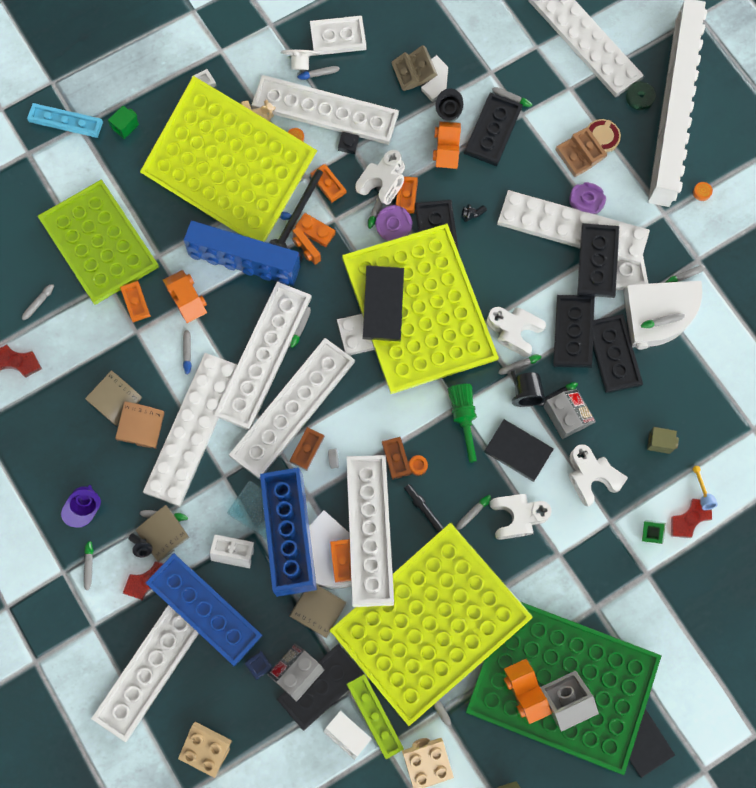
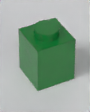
[108,106,139,139]
[642,520,666,544]

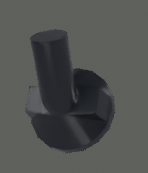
[461,204,487,222]
[128,533,153,558]

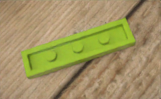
[346,674,404,759]

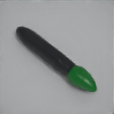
[538,382,578,406]

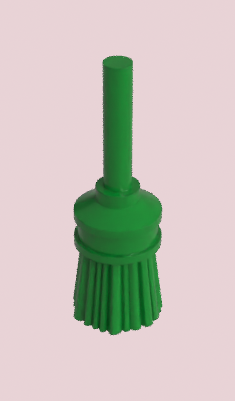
[447,384,477,463]

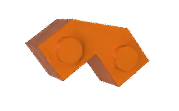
[433,121,461,169]
[163,270,207,323]
[504,659,552,724]

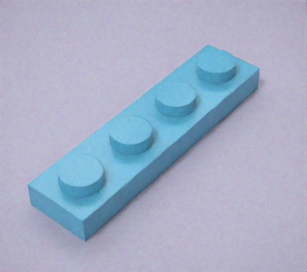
[27,103,103,138]

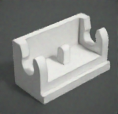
[210,535,254,568]
[323,711,372,760]

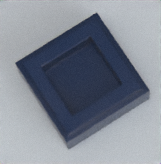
[245,651,273,680]

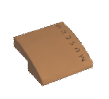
[555,127,607,177]
[115,402,165,449]

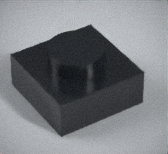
[338,132,359,154]

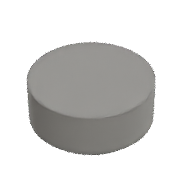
[328,449,339,469]

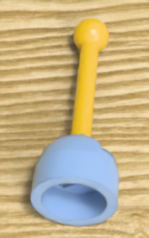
[693,466,718,510]

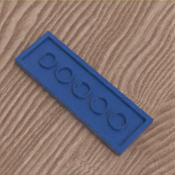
[146,553,263,667]

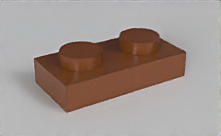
[290,427,325,471]
[382,437,411,480]

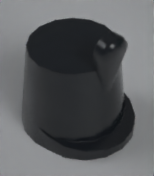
[436,88,464,121]
[511,370,545,407]

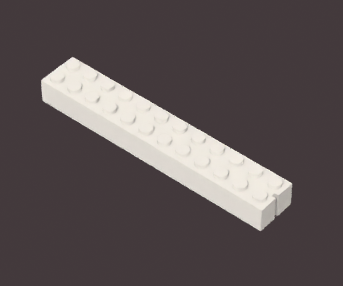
[648,0,707,207]

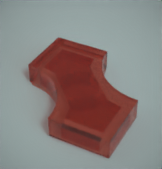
[0,345,42,378]
[671,499,712,538]
[123,561,163,600]

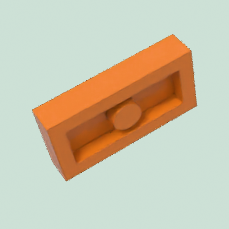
[310,164,346,203]
[396,176,418,214]
[295,213,336,247]
[292,226,321,265]
[120,281,151,322]
[330,539,351,583]

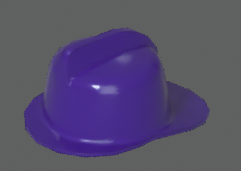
[61,485,101,528]

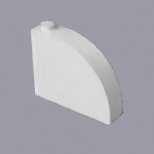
[623,281,702,350]
[309,510,352,589]

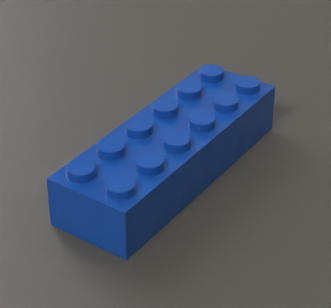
[184,221,301,286]
[260,468,317,597]

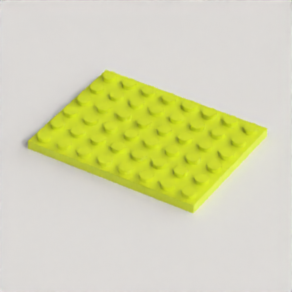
[140,76,317,242]
[342,224,499,394]
[330,523,533,726]

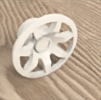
[281,50,320,70]

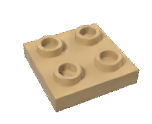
[178,722,232,778]
[402,738,454,788]

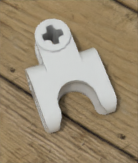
[356,150,405,205]
[487,307,546,357]
[569,444,621,507]
[489,494,551,540]

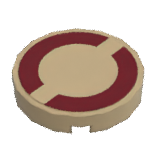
[588,119,621,153]

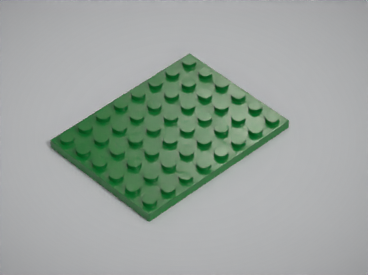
[466,602,662,775]

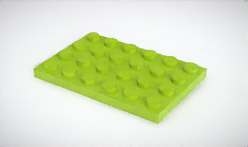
[38,179,159,305]

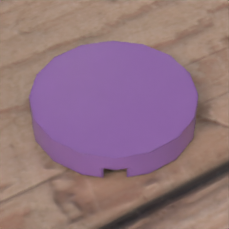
[569,182,606,214]
[375,205,413,241]

